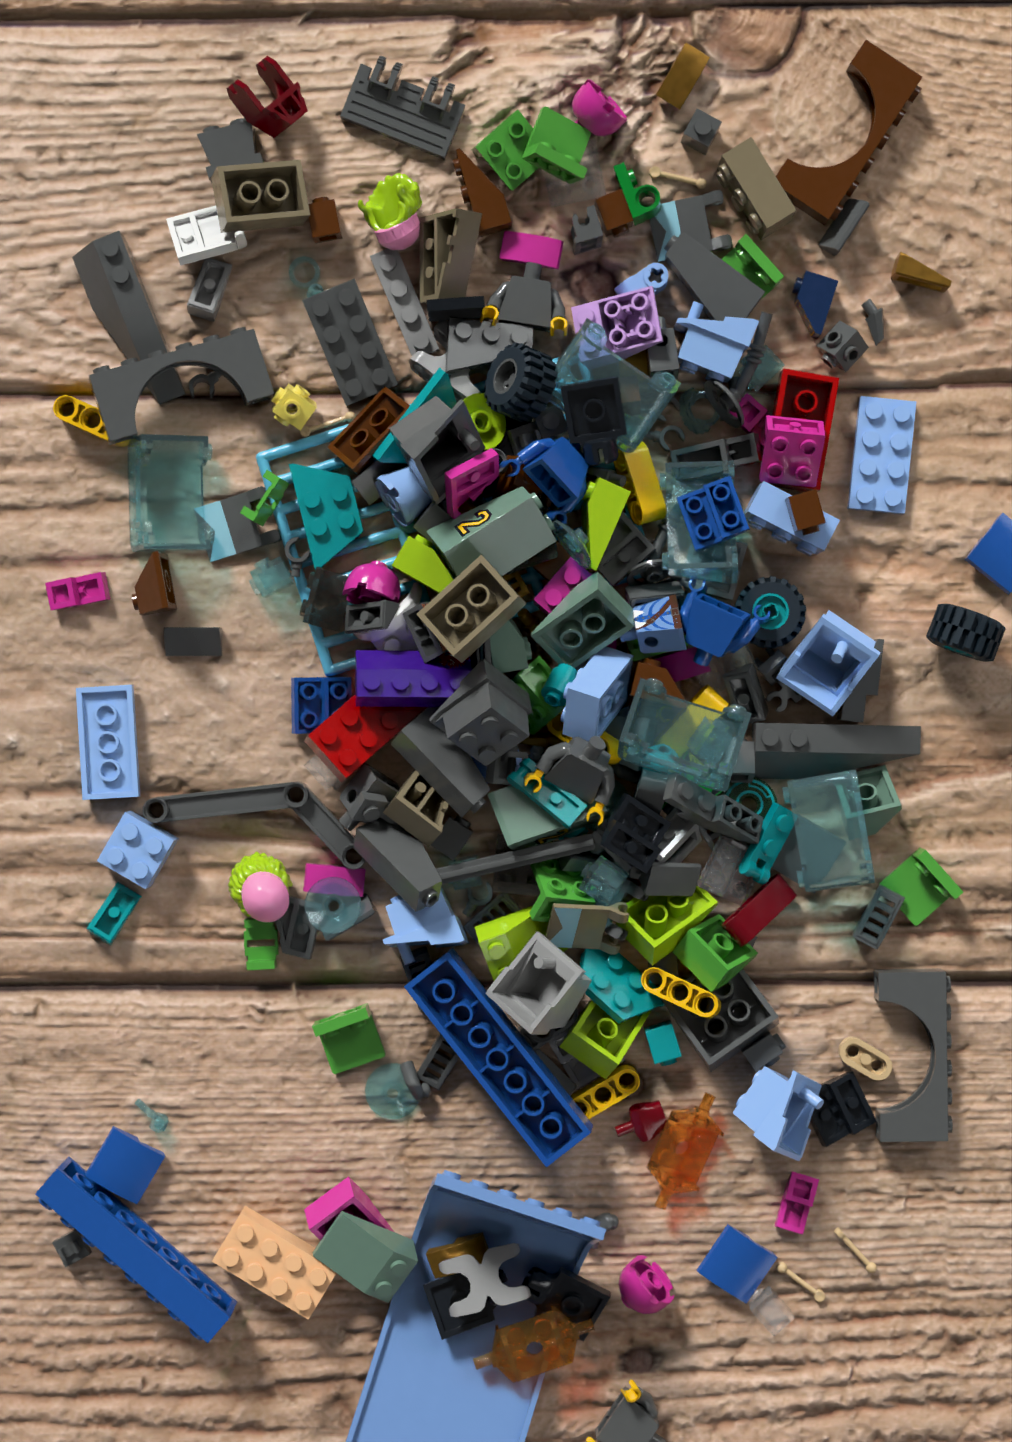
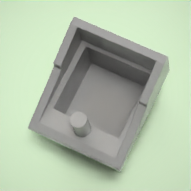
[485,932,592,1035]

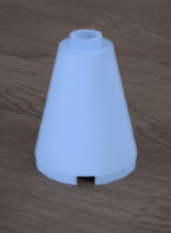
[375,466,432,527]

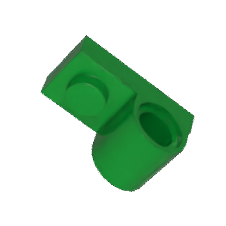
[613,162,662,226]

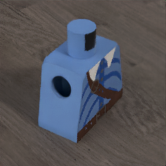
[620,594,687,654]

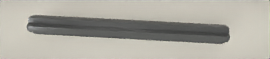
[436,833,595,884]

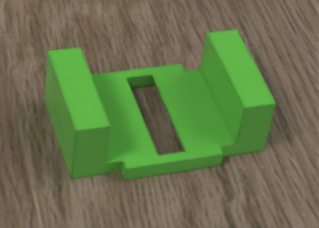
[240,470,289,527]
[244,918,279,970]

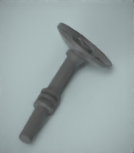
[704,312,773,428]
[627,487,693,586]

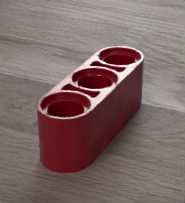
[721,873,797,947]

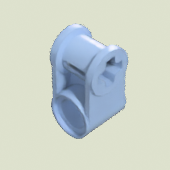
[614,263,668,295]

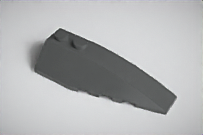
[72,231,186,404]
[752,723,921,780]

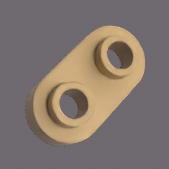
[838,1037,892,1081]

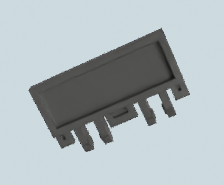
[340,56,465,160]

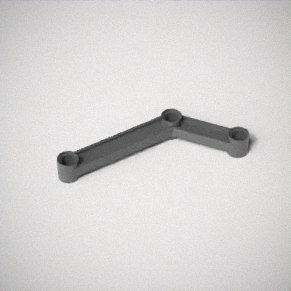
[142,781,366,869]

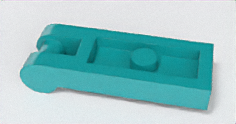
[507,758,587,829]
[738,802,799,885]

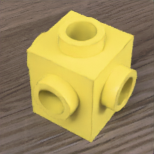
[271,383,317,431]

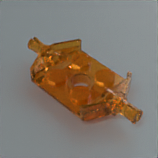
[646,1092,724,1210]
[473,1306,595,1383]

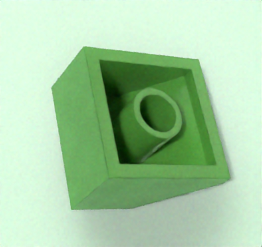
[673,914,758,992]

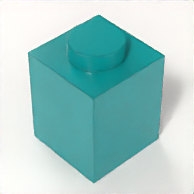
[644,1020,682,1066]

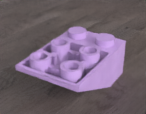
[571,286,663,369]

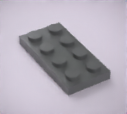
[302,278,398,406]

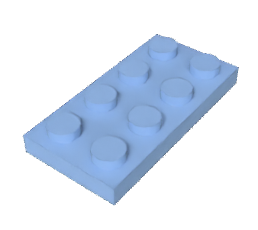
[847,396,917,514]
[76,685,140,800]

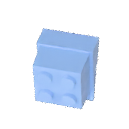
[674,301,759,383]
[776,610,881,716]
[382,887,469,965]
[733,1066,824,1161]

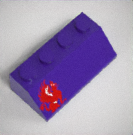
[355,650,472,707]

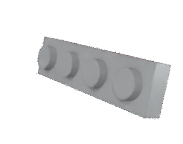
[370,249,440,356]

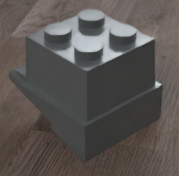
[389,396,485,505]
[429,659,532,766]

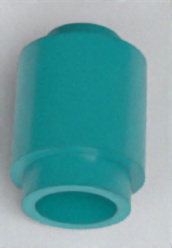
[541,663,577,706]

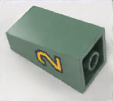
[426,486,556,578]
[488,779,612,851]

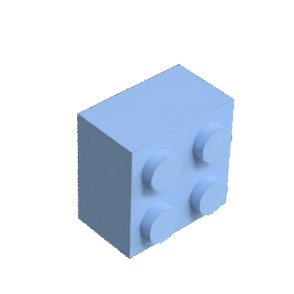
[97,810,179,889]

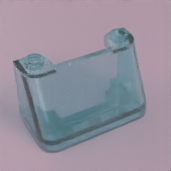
[549,318,681,453]
[128,434,214,552]
[660,460,738,584]
[618,678,752,791]
[782,769,875,892]

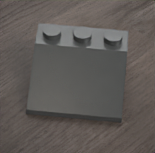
[660,969,779,1072]

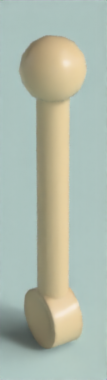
[649,166,707,189]
[300,411,356,438]
[834,1227,877,1273]
[776,1262,825,1302]

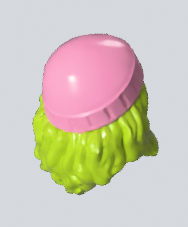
[358,173,422,250]
[228,852,293,922]

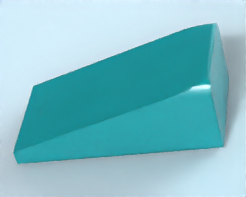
[86,882,142,946]

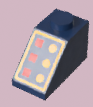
[792,270,838,339]

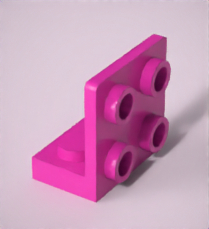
[759,415,825,487]

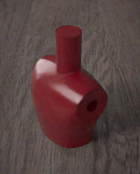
[614,1100,669,1142]

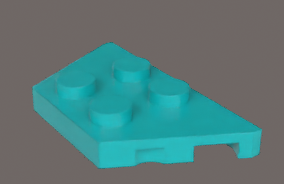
[372,368,457,463]
[289,463,364,571]
[580,949,664,1024]

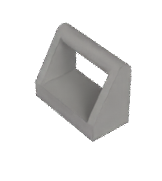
[654,808,702,863]

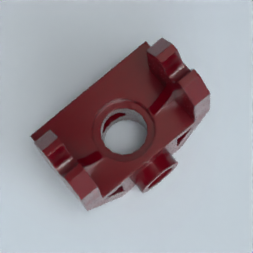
[226,56,308,138]

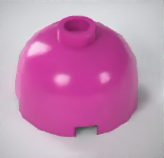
[572,79,628,137]
[342,561,401,604]
[618,1255,674,1314]

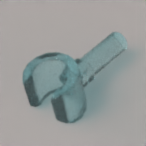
[134,1099,168,1133]

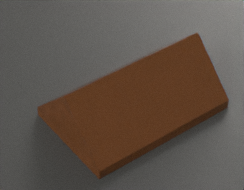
[327,386,410,476]

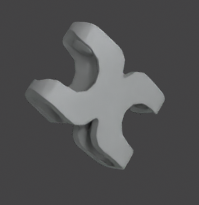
[409,320,491,402]
[438,1243,531,1317]

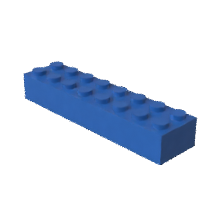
[404,947,593,1167]
[35,1157,237,1343]

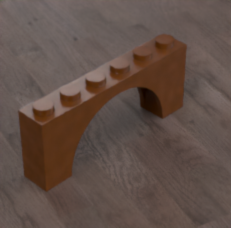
[776,40,922,226]

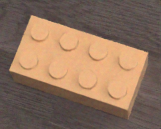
[212,1206,336,1320]

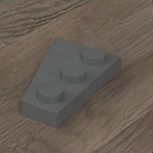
[445,317,533,374]

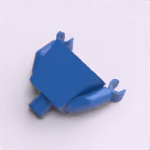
[499,437,589,527]
[680,578,770,666]

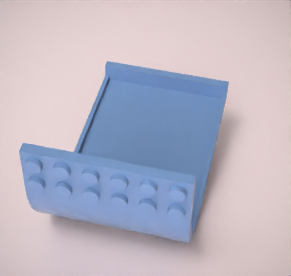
[346,1170,606,1442]

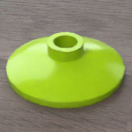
[463,393,506,450]

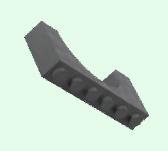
[89,327,274,445]
[874,968,953,1142]

